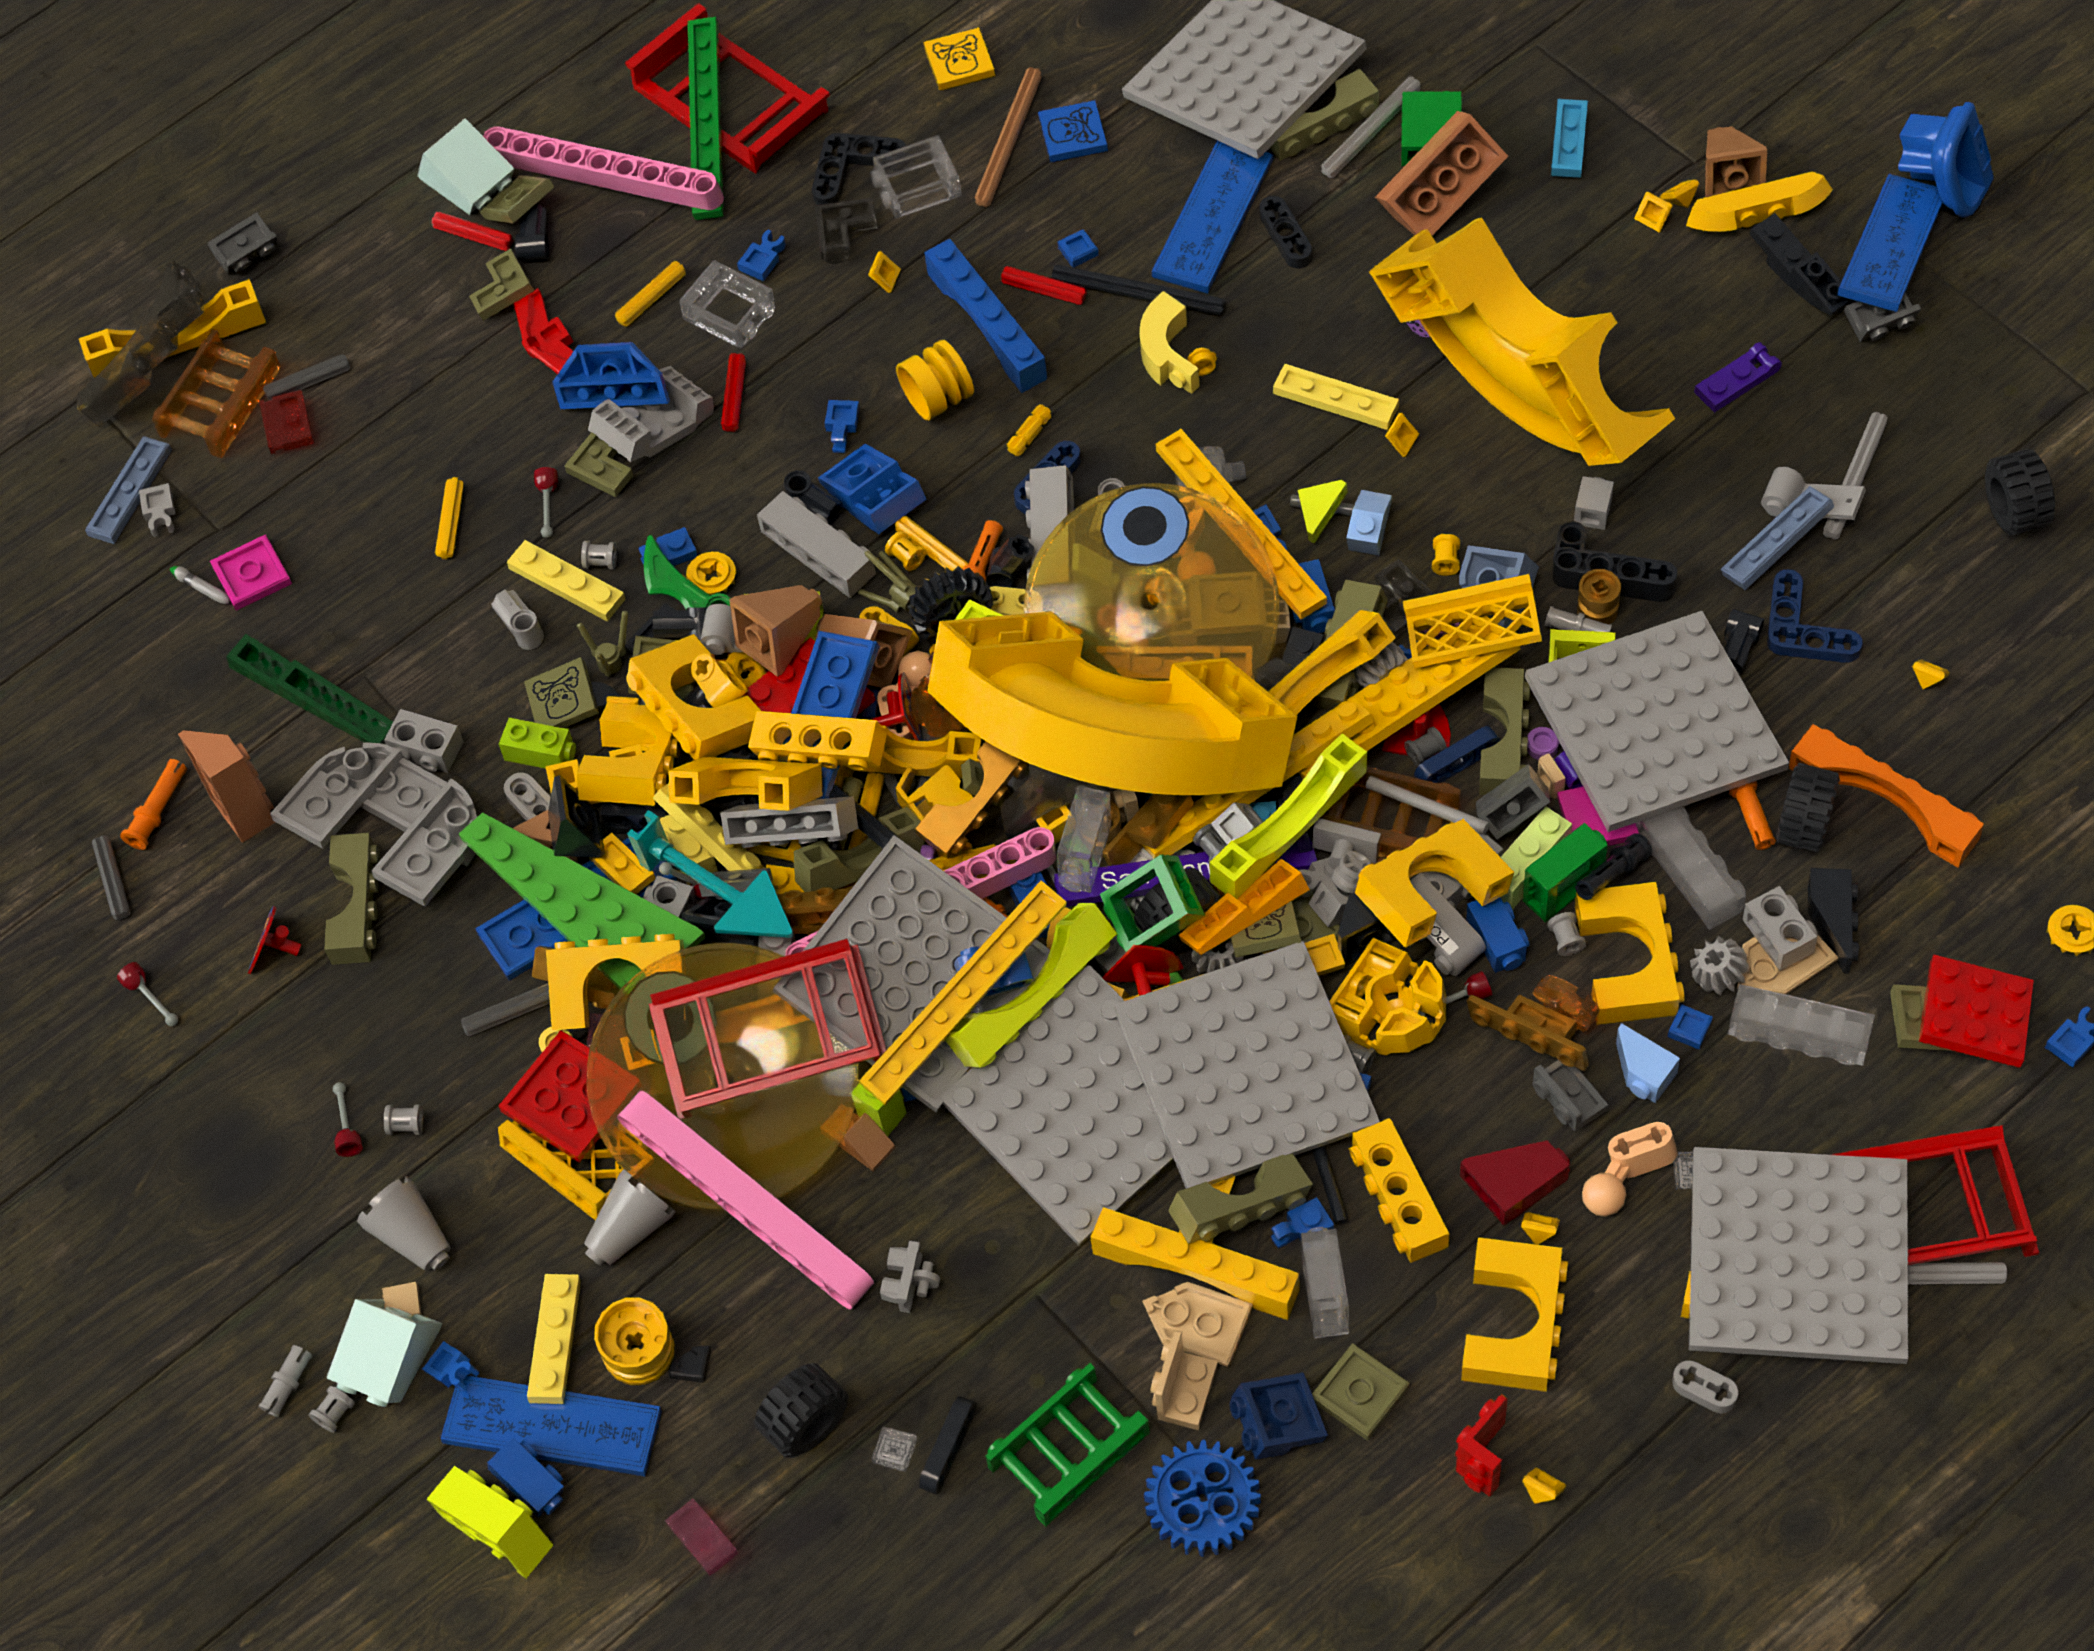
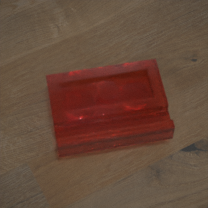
[259,390,314,454]

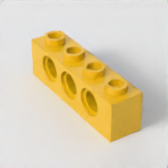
[748,711,887,771]
[1349,1118,1449,1263]

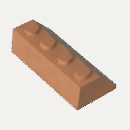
[1375,111,1508,235]
[178,730,275,843]

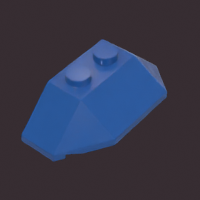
[552,342,670,409]

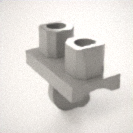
[880,1241,940,1313]

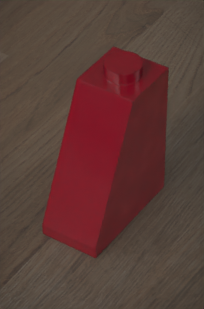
[1460,1140,1570,1226]

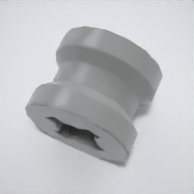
[1332,851,1371,893]

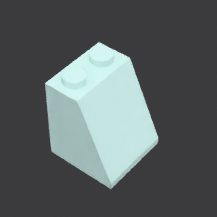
[418,119,514,215]
[327,1299,442,1407]

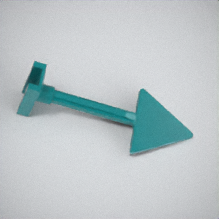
[627,810,794,938]

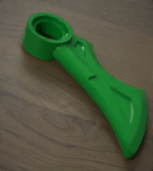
[644,535,731,610]

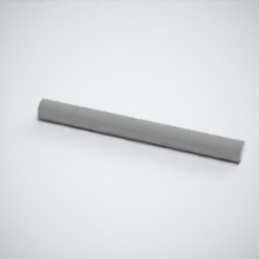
[1366,776,1489,835]

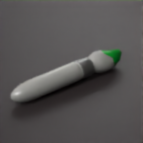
[170,566,230,604]

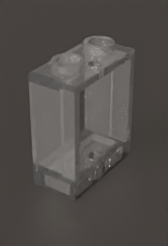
[870,135,961,219]
[679,260,776,348]
[1057,786,1111,893]
[1301,1227,1349,1338]

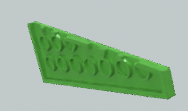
[459,812,706,996]

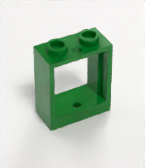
[1523,823,1608,923]
[1100,854,1205,952]

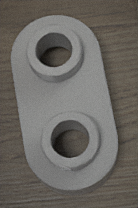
[504,773,550,821]

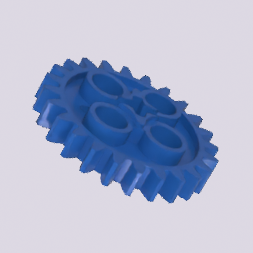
[1144,1440,1261,1557]

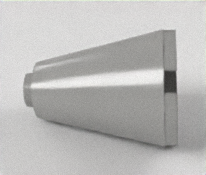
[584,1169,676,1266]
[357,1176,451,1271]

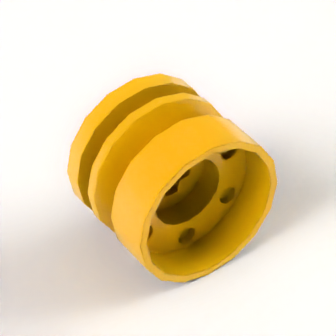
[896,340,974,420]
[594,1298,675,1385]

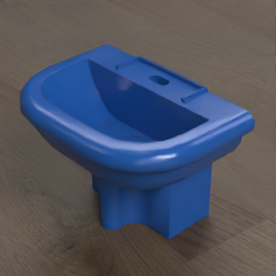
[1898,102,1994,218]

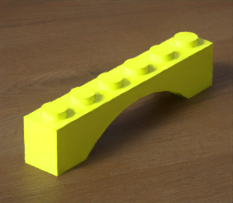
[1209,733,1367,899]
[945,903,1117,1068]

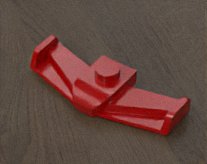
[514,288,574,374]

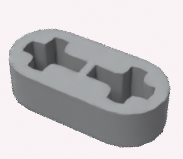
[1672,1361,1738,1413]

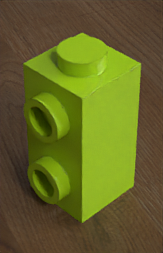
[499,718,576,769]
[851,1083,906,1137]

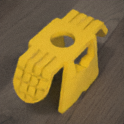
[896,765,975,857]

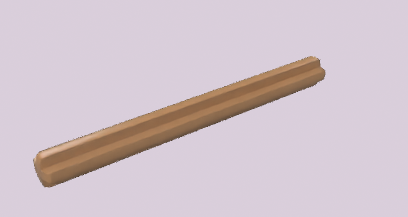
[975,67,1041,207]

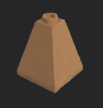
[1705,127,1767,198]
[729,585,822,677]
[815,614,913,688]

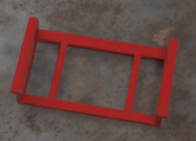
[625,3,830,174]
[649,939,887,1120]
[1831,1125,2039,1265]

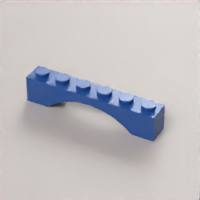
[924,239,1047,393]

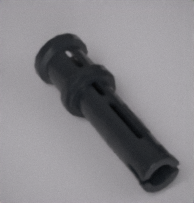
[1575,833,1652,900]

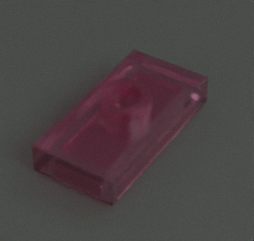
[665,1499,738,1576]

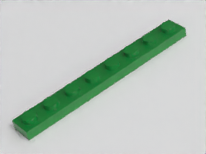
[688,17,724,220]

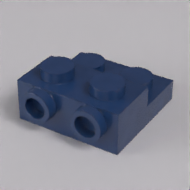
[1230,1372,1328,1460]

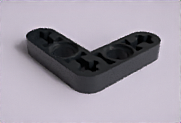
[812,133,908,208]

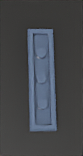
[85,436,172,544]
[1721,486,1835,590]

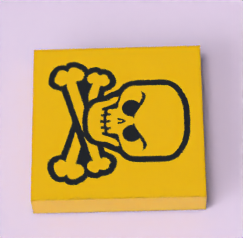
[924,28,995,91]

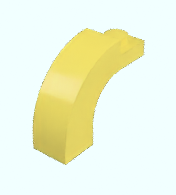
[1140,291,1200,394]

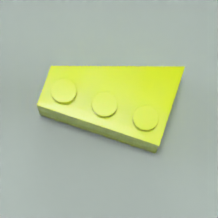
[427,1466,554,1579]

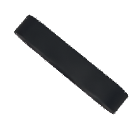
[1259,196,1312,269]
[919,1396,976,1495]

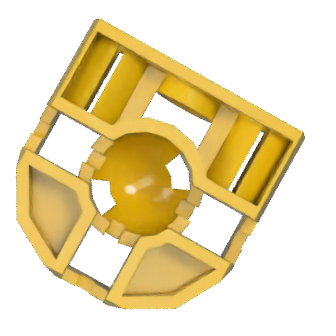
[1329,938,1446,1055]

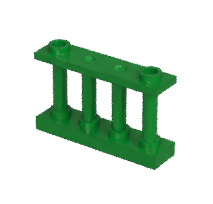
[986,1363,1150,1527]

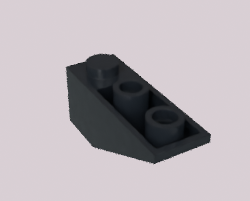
[1807,868,1859,974]

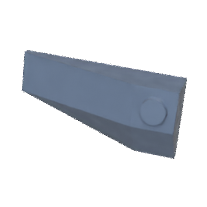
[1459,545,1539,674]

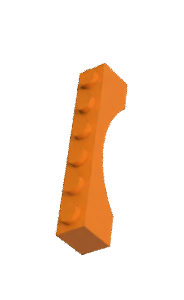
[1789,724,1984,868]

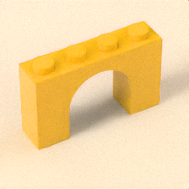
[626,634,761,760]
[576,703,681,806]
[668,757,822,811]
[1355,819,1514,948]
[1575,882,1684,1025]
[546,934,686,1030]
[1461,1237,1568,1392]

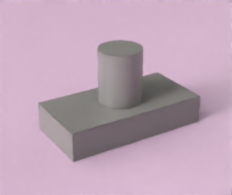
[1312,818,1381,869]

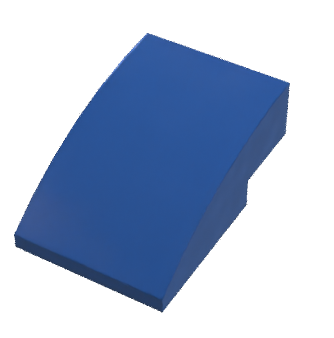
[818,444,926,534]

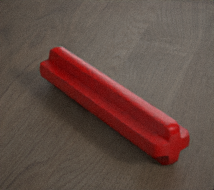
[432,212,513,251]
[1001,266,1086,305]
[721,353,746,432]

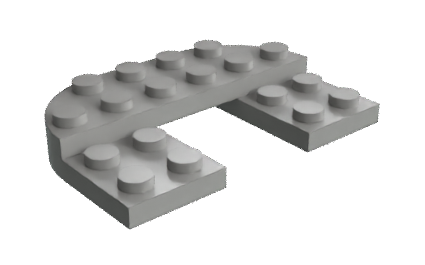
[270,743,477,907]

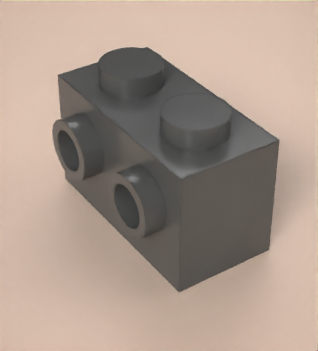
[1476,764,1550,839]

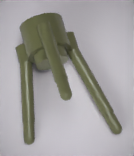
[858,551,916,613]
[577,611,628,676]

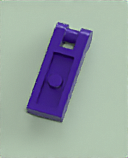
[1694,342,1782,413]

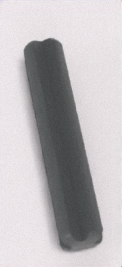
[263,354,350,402]
[92,835,130,920]
[461,983,550,1036]

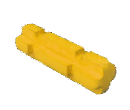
[1007,404,1051,456]

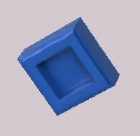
[1058,229,1098,268]
[1668,1004,1713,1049]

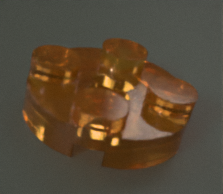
[911,674,966,738]
[1533,975,1600,1032]

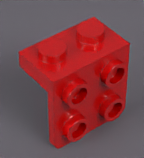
[1455,1394,1508,1497]

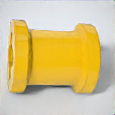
[885,531,926,572]
[1432,534,1460,576]

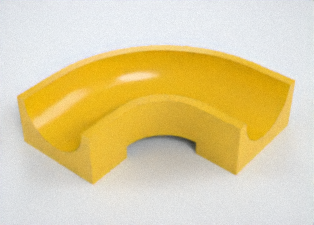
[1369,218,1675,466]
[927,611,1298,795]

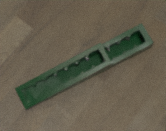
[226,634,393,744]

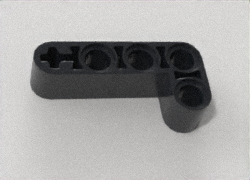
[1552,521,1677,602]

